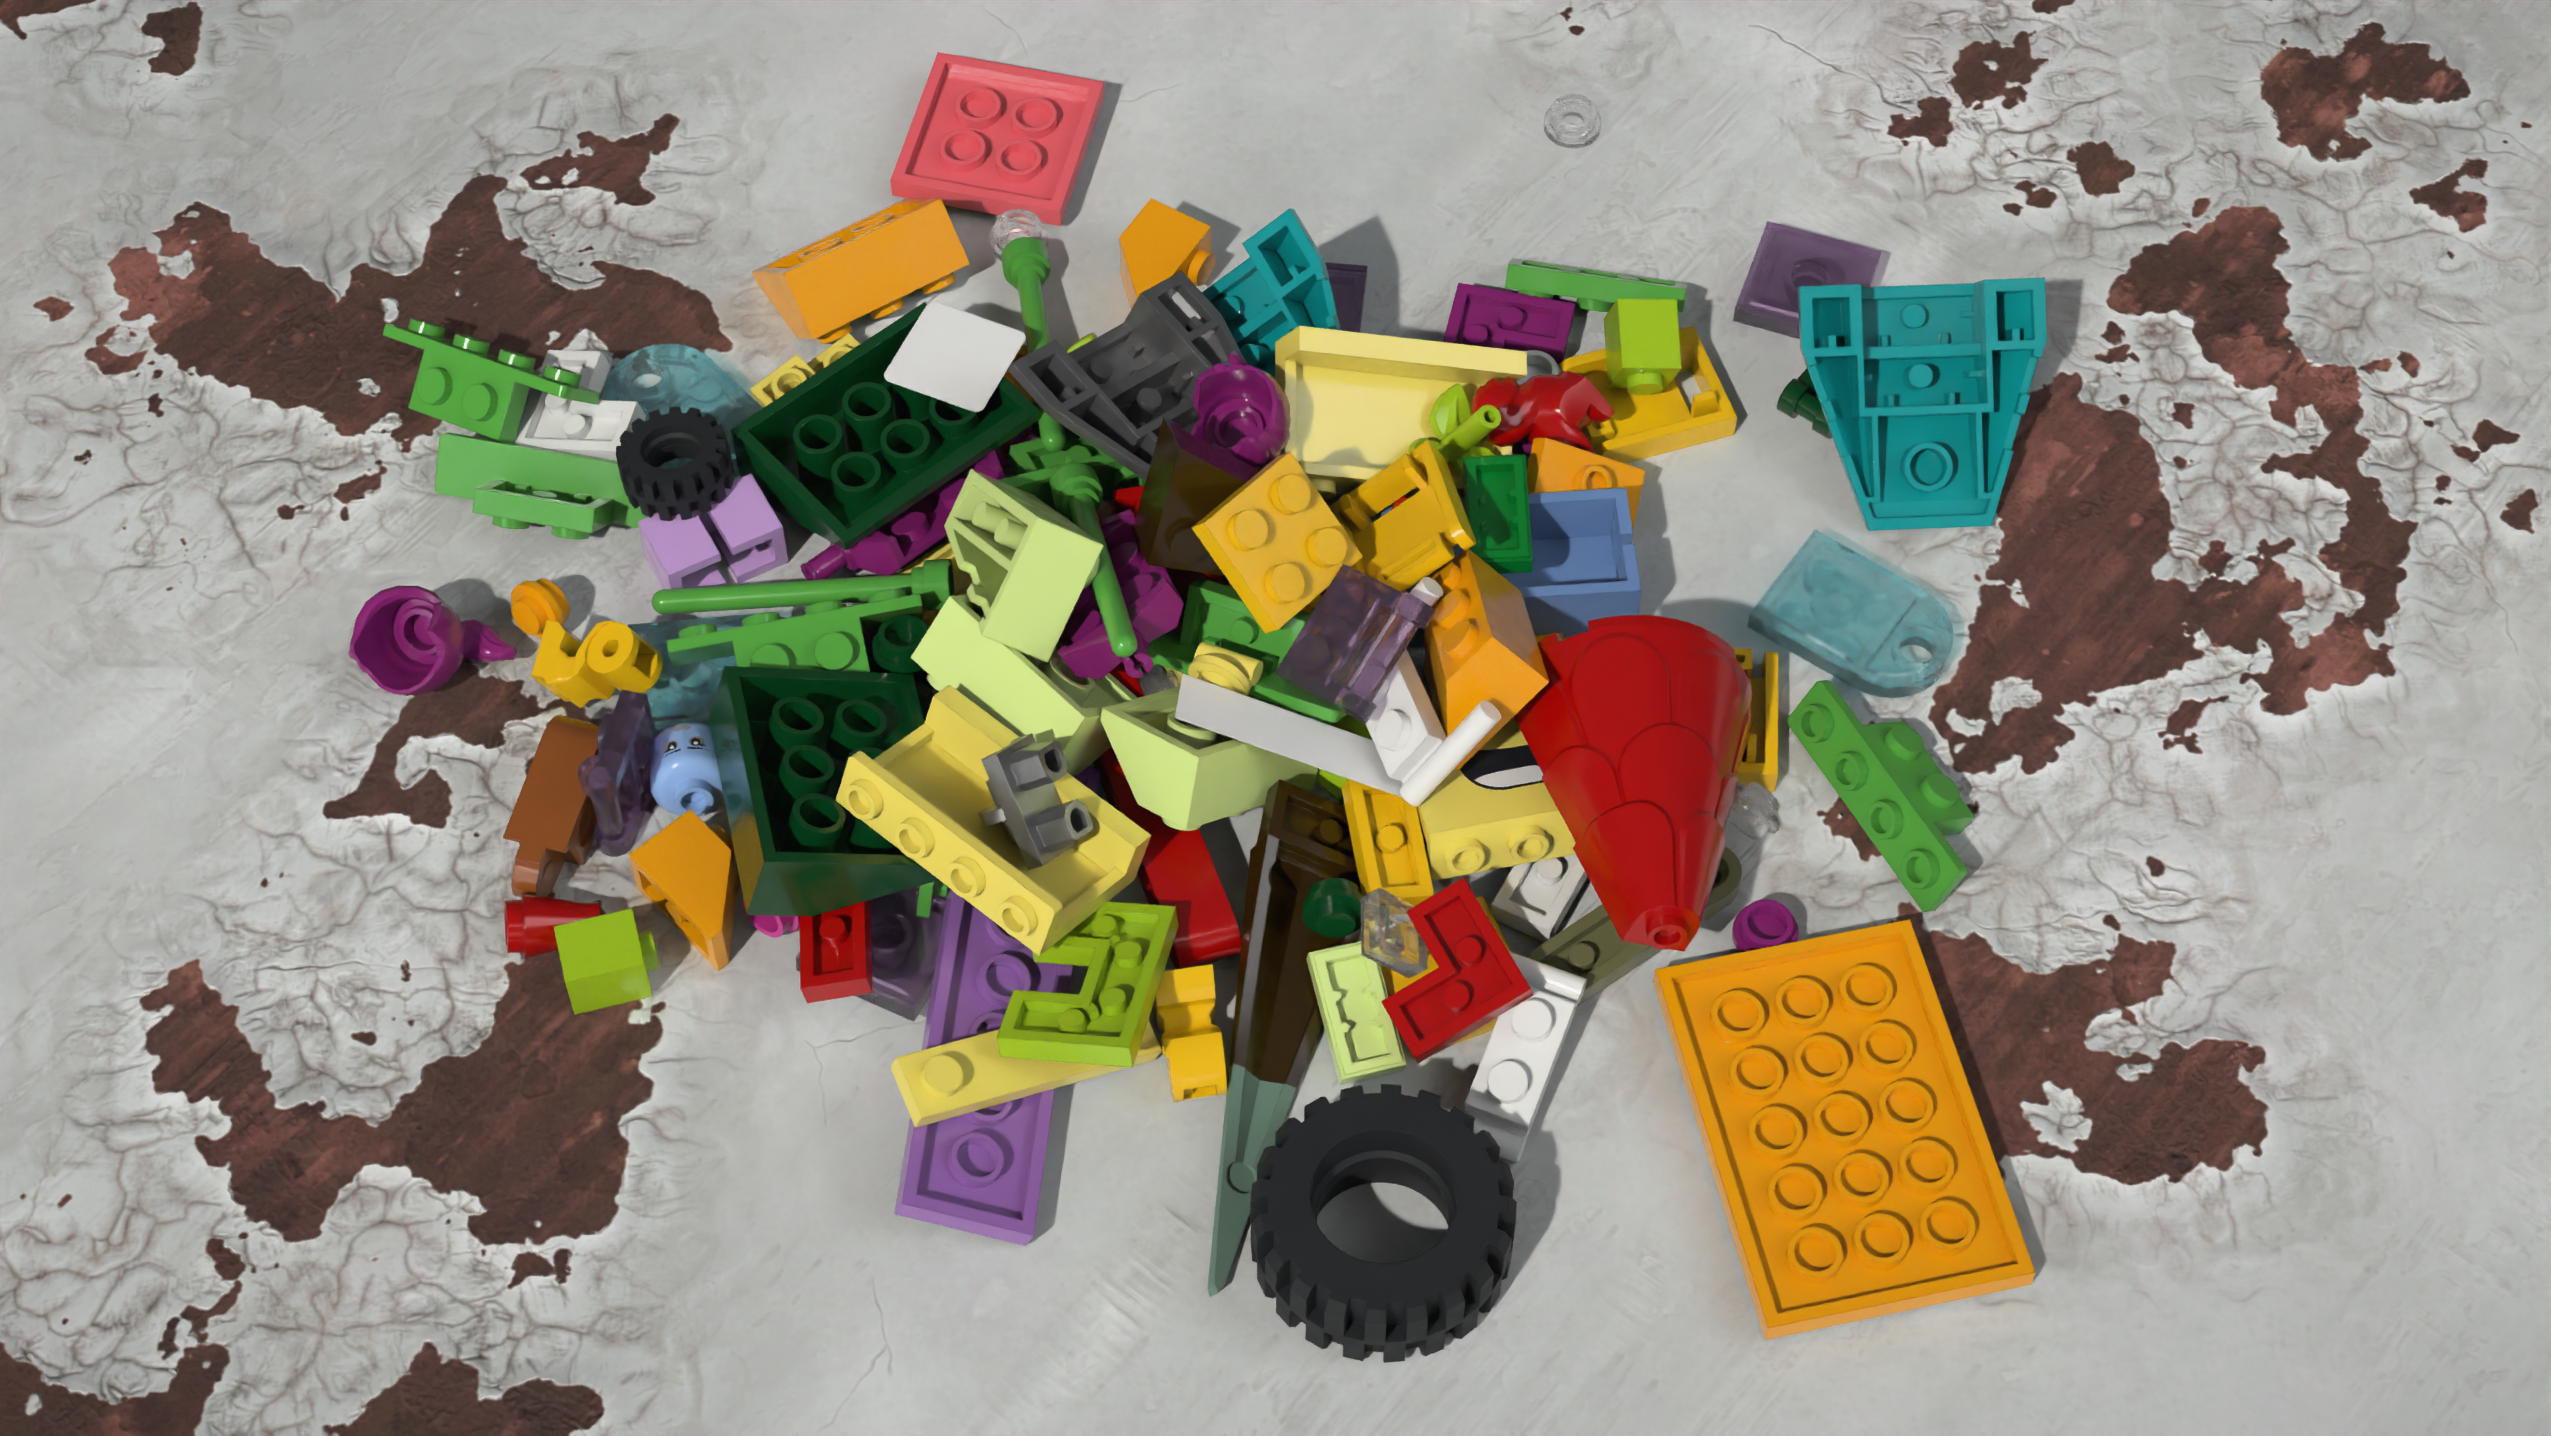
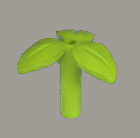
[1408,384,1501,477]

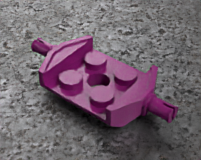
[801,427,1032,580]
[1058,509,1184,679]

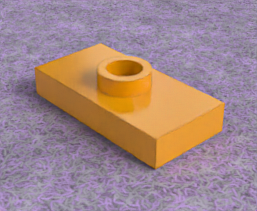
[1527,438,1646,530]

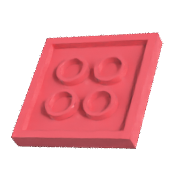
[890,52,1105,226]

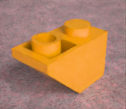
[1119,198,1215,309]

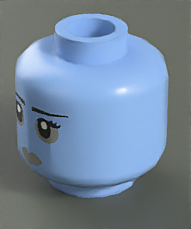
[648,721,725,816]

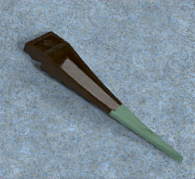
[1207,779,1371,1297]

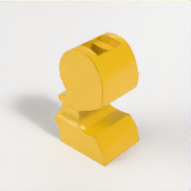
[531,620,663,708]
[1154,964,1227,1102]

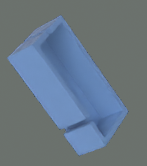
[1376,488,1642,647]

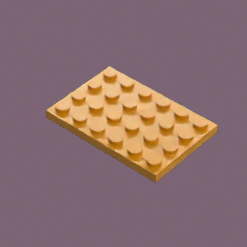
[1653,919,2036,1340]

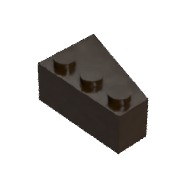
[1132,416,1336,591]

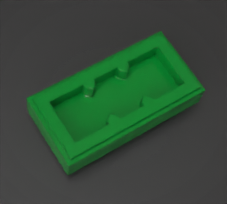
[1463,454,1533,574]

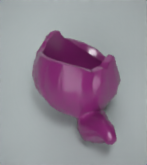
[1190,351,1291,468]
[348,585,517,696]

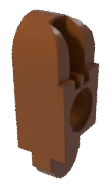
[503,715,612,898]

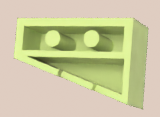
[944,469,1104,662]

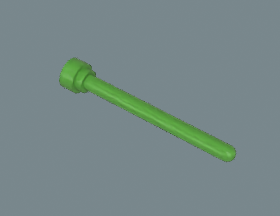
[1001,237,1066,452]
[1050,463,1137,658]
[651,559,955,614]

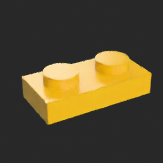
[1341,779,1434,910]

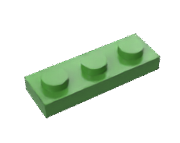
[1505,258,1688,313]

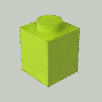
[1604,299,1682,395]
[553,908,660,1015]

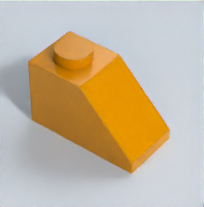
[628,809,739,971]

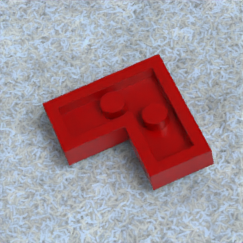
[1381,877,1534,1064]

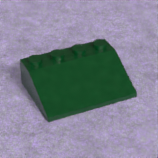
[731,302,1041,550]
[709,666,939,916]

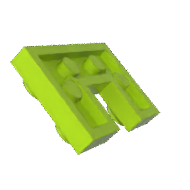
[996,902,1179,1068]

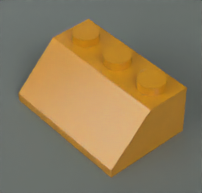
[752,198,970,345]
[1423,549,1549,771]

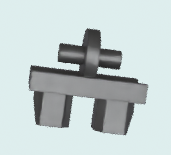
[978,733,1094,870]

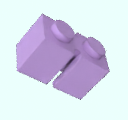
[638,473,789,589]

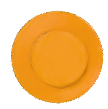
[511,578,570,638]

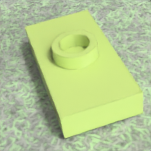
[1306,939,1407,1085]

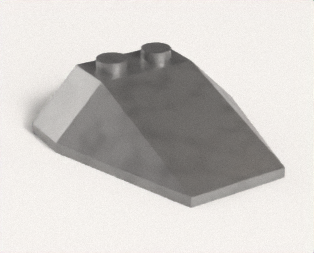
[1008,271,1274,481]

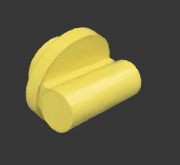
[1188,642,1263,696]

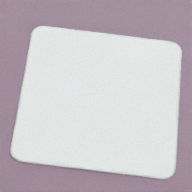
[884,302,1026,412]

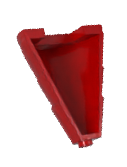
[1514,615,1753,951]

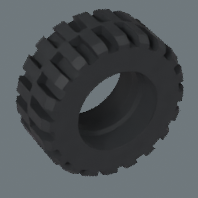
[1250,1084,1517,1363]

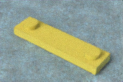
[890,1019,1162,1128]

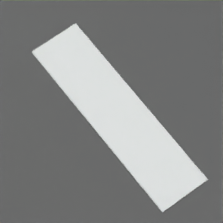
[1174,674,1403,798]

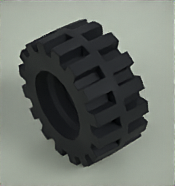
[616,406,735,521]

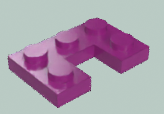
[1443,283,1575,456]

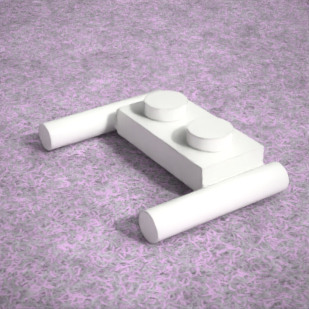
[1345,577,1501,806]
[1401,951,1587,1163]

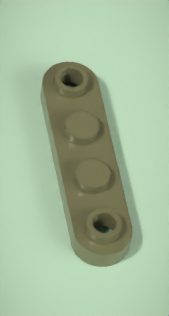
[1527,846,1742,1007]

